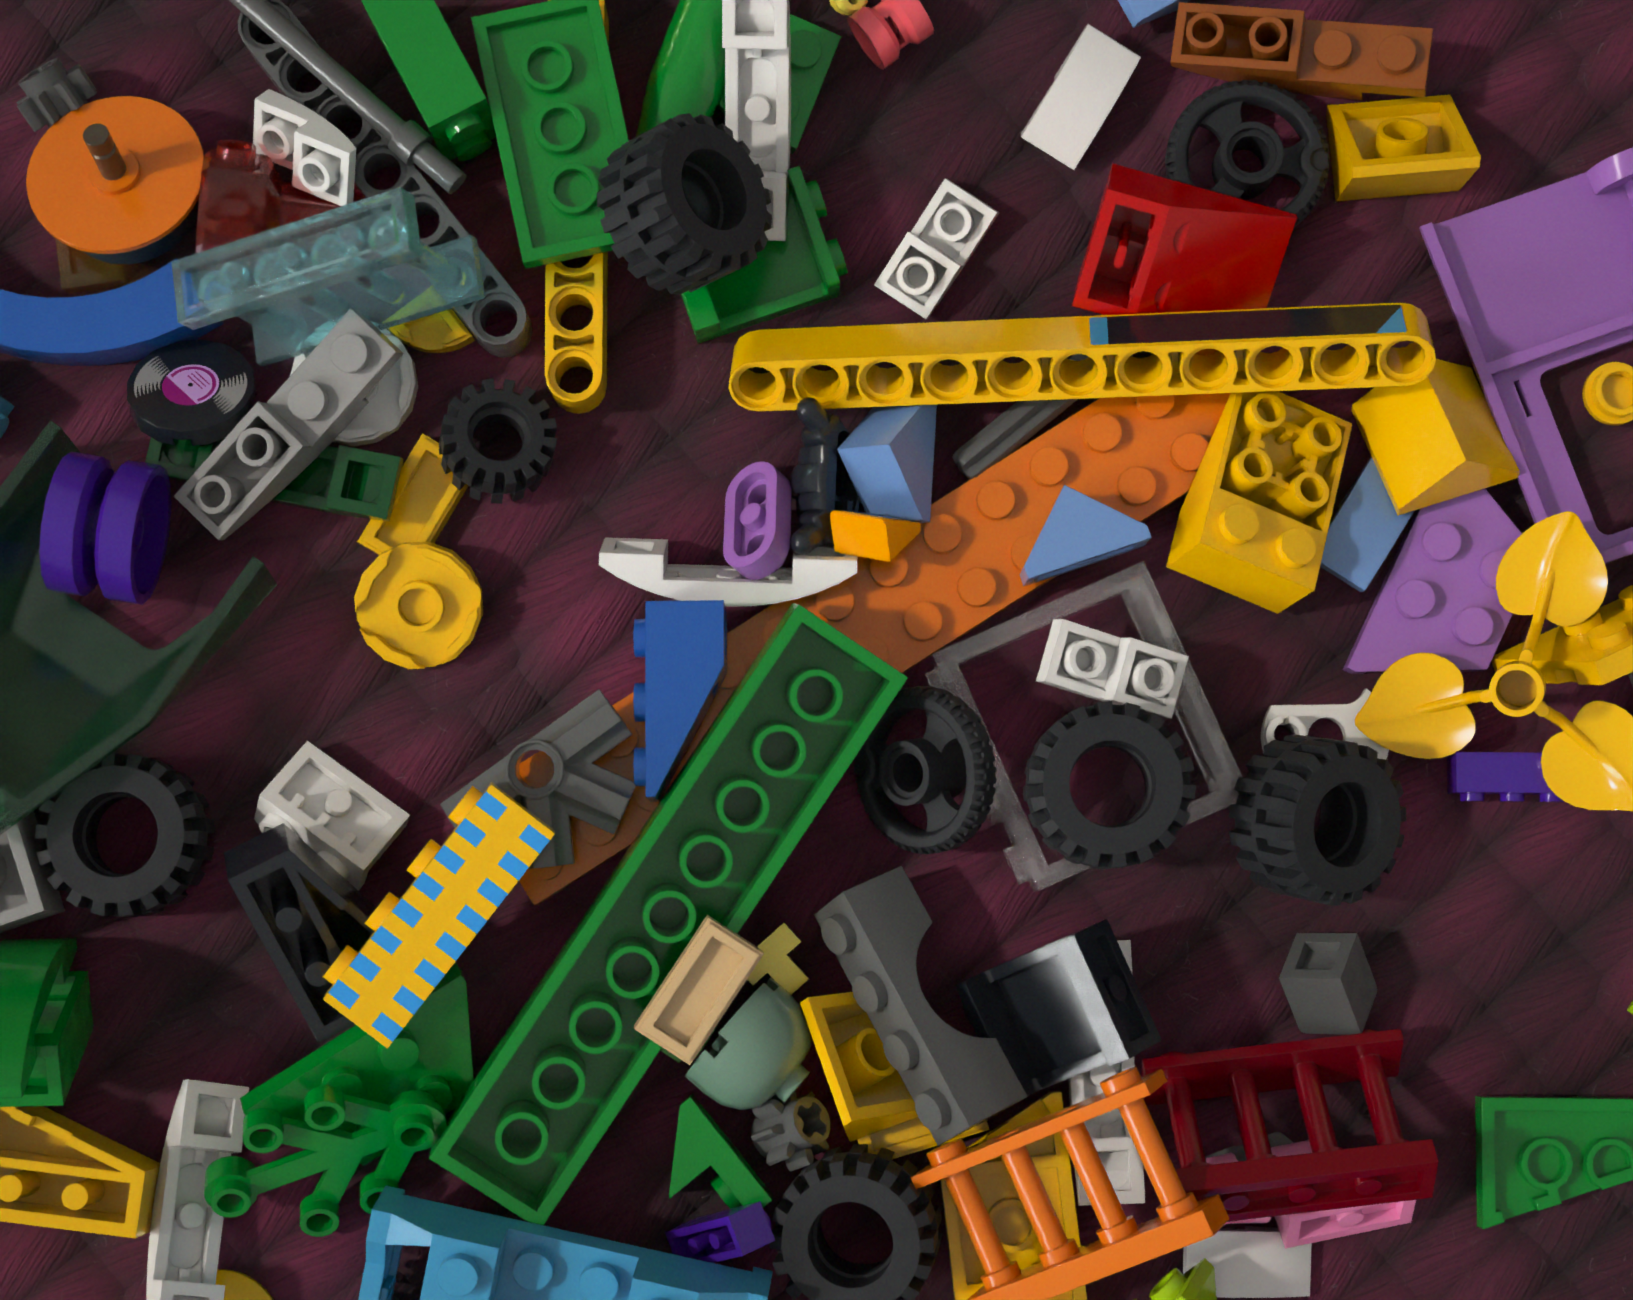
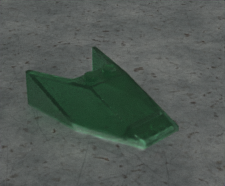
[0,421,278,835]

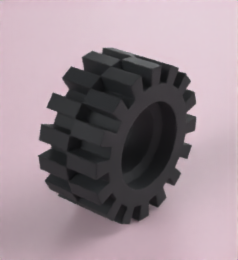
[439,378,557,504]

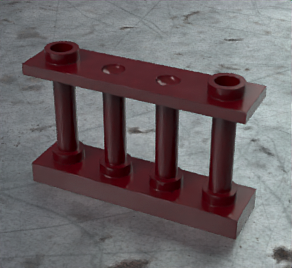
[1142,1029,1439,1222]

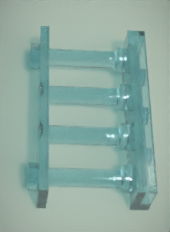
[172,187,485,366]

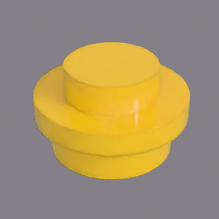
[1582,362,1633,426]

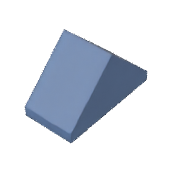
[837,405,937,523]
[1019,485,1152,587]

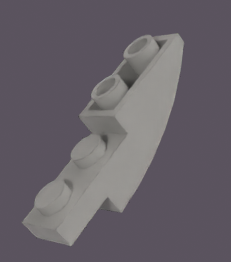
[174,308,404,540]

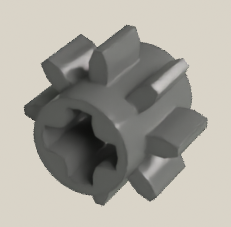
[16,58,97,132]
[751,1091,830,1172]

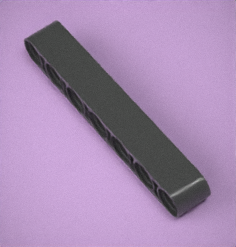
[238,0,533,358]

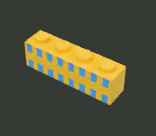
[323,782,555,1049]

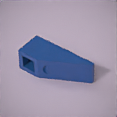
[633,600,727,802]

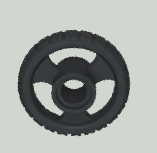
[1165,80,1329,227]
[854,686,997,854]

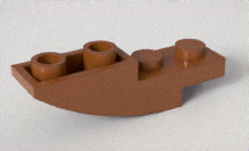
[1170,2,1433,100]

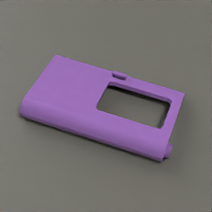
[1419,147,1633,564]

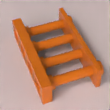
[911,1067,1230,1300]

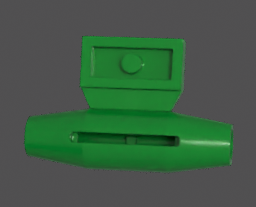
[636,0,841,155]

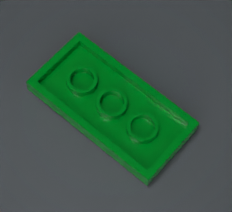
[471,0,629,269]

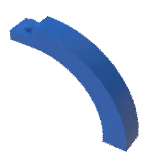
[0,258,224,366]

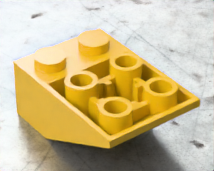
[1166,391,1352,614]

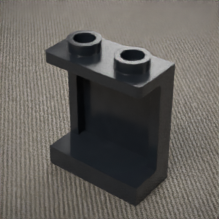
[957,919,1162,1096]

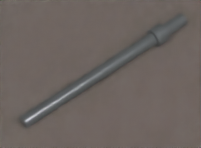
[228,0,466,194]

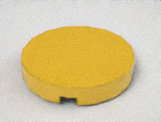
[354,542,483,669]

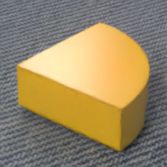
[385,287,475,353]

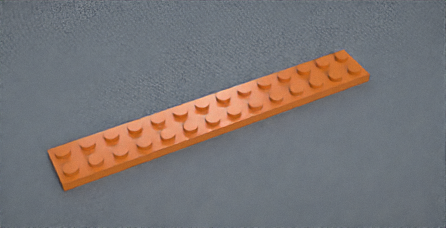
[519,349,1231,906]

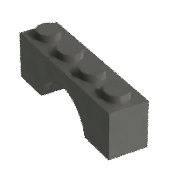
[814,866,1028,1146]

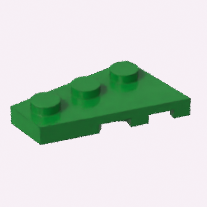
[1475,1096,1633,1229]

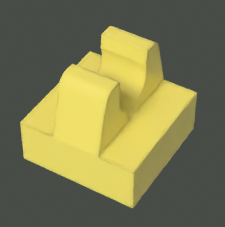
[747,923,809,995]

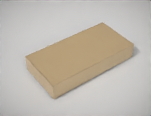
[634,915,764,1065]

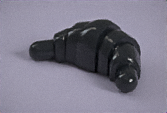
[790,397,861,555]

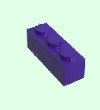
[1447,752,1564,802]
[665,1201,775,1263]

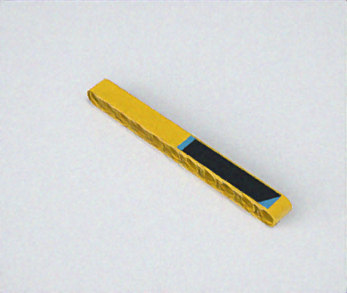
[728,303,1436,411]

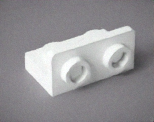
[254,741,410,891]

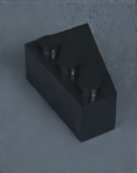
[224,823,377,1043]

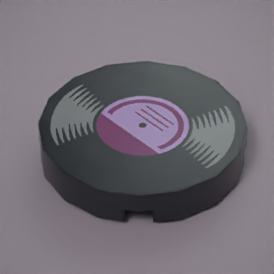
[127,339,257,446]

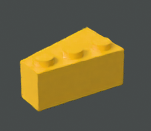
[0,1106,160,1239]

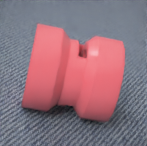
[847,0,934,70]

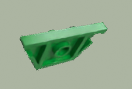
[240,962,474,1166]

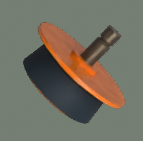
[26,96,206,264]

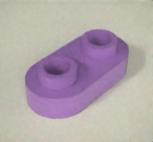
[723,461,792,580]

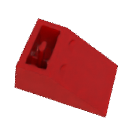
[1072,163,1297,315]

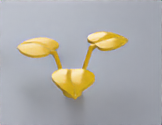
[1355,511,1633,812]

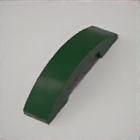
[145,437,404,521]

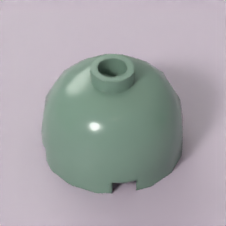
[685,977,812,1110]

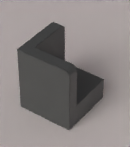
[1279,933,1377,1035]

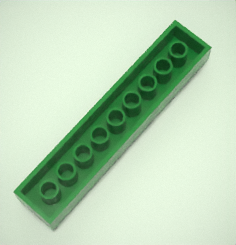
[429,603,908,1225]

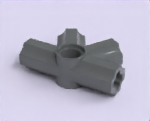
[440,689,636,869]

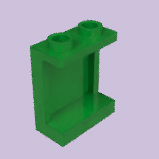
[681,166,848,344]

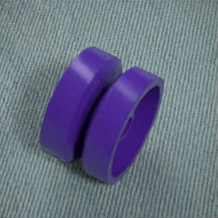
[39,452,171,605]

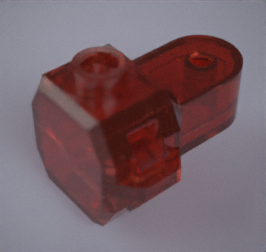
[195,139,362,280]

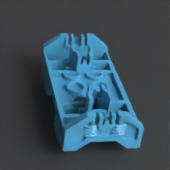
[358,1186,773,1300]

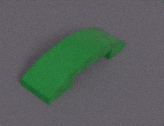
[0,938,77,1098]

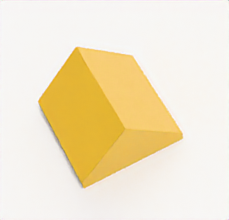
[1326,95,1481,202]
[1351,359,1520,516]
[800,992,918,1142]

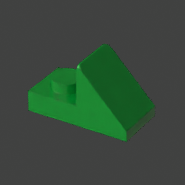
[669,1093,773,1209]

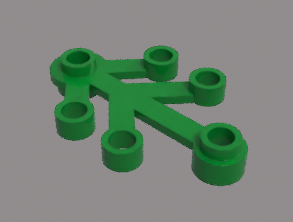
[204,1085,447,1237]

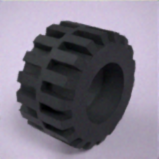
[597,113,772,294]
[1023,701,1196,870]
[1228,734,1406,906]
[35,753,215,917]
[769,1144,942,1300]

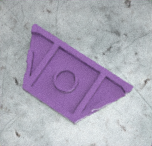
[1343,489,1522,674]

